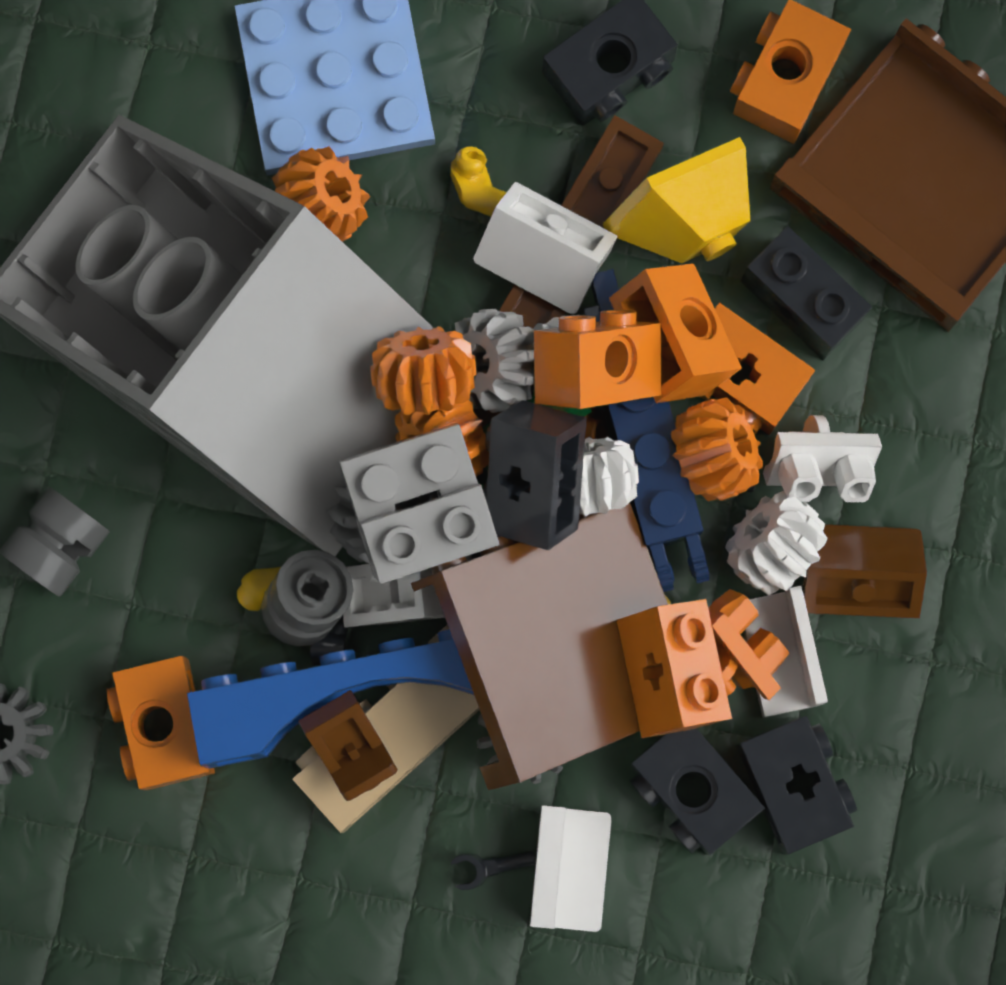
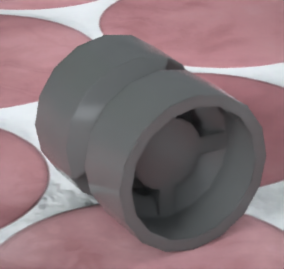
[0,486,110,597]
[261,550,354,647]

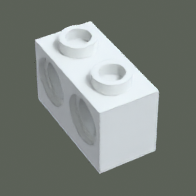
[343,554,472,627]

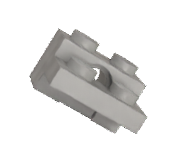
[338,423,500,584]

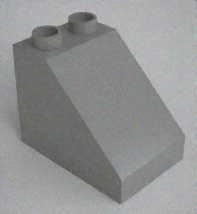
[0,115,433,556]

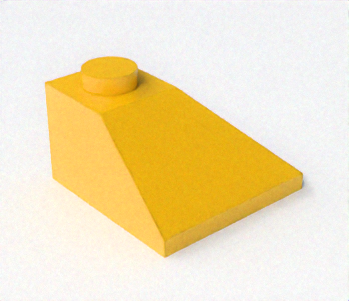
[602,137,750,263]

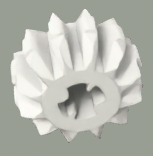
[579,437,639,516]
[725,491,828,595]

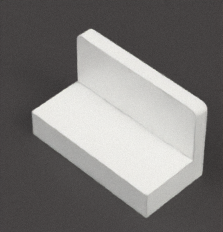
[474,182,618,314]
[743,586,828,718]
[530,806,611,932]

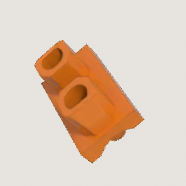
[708,589,790,700]

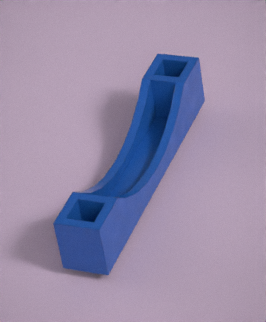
[187,629,474,769]

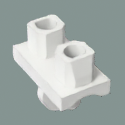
[763,415,882,502]

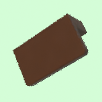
[802,524,927,618]

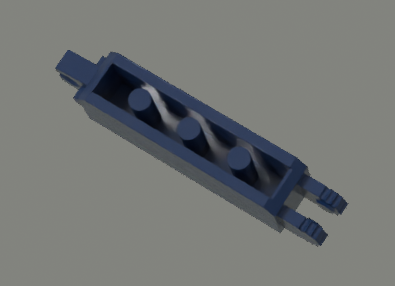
[583,269,710,592]

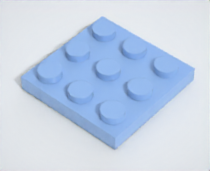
[235,0,435,176]

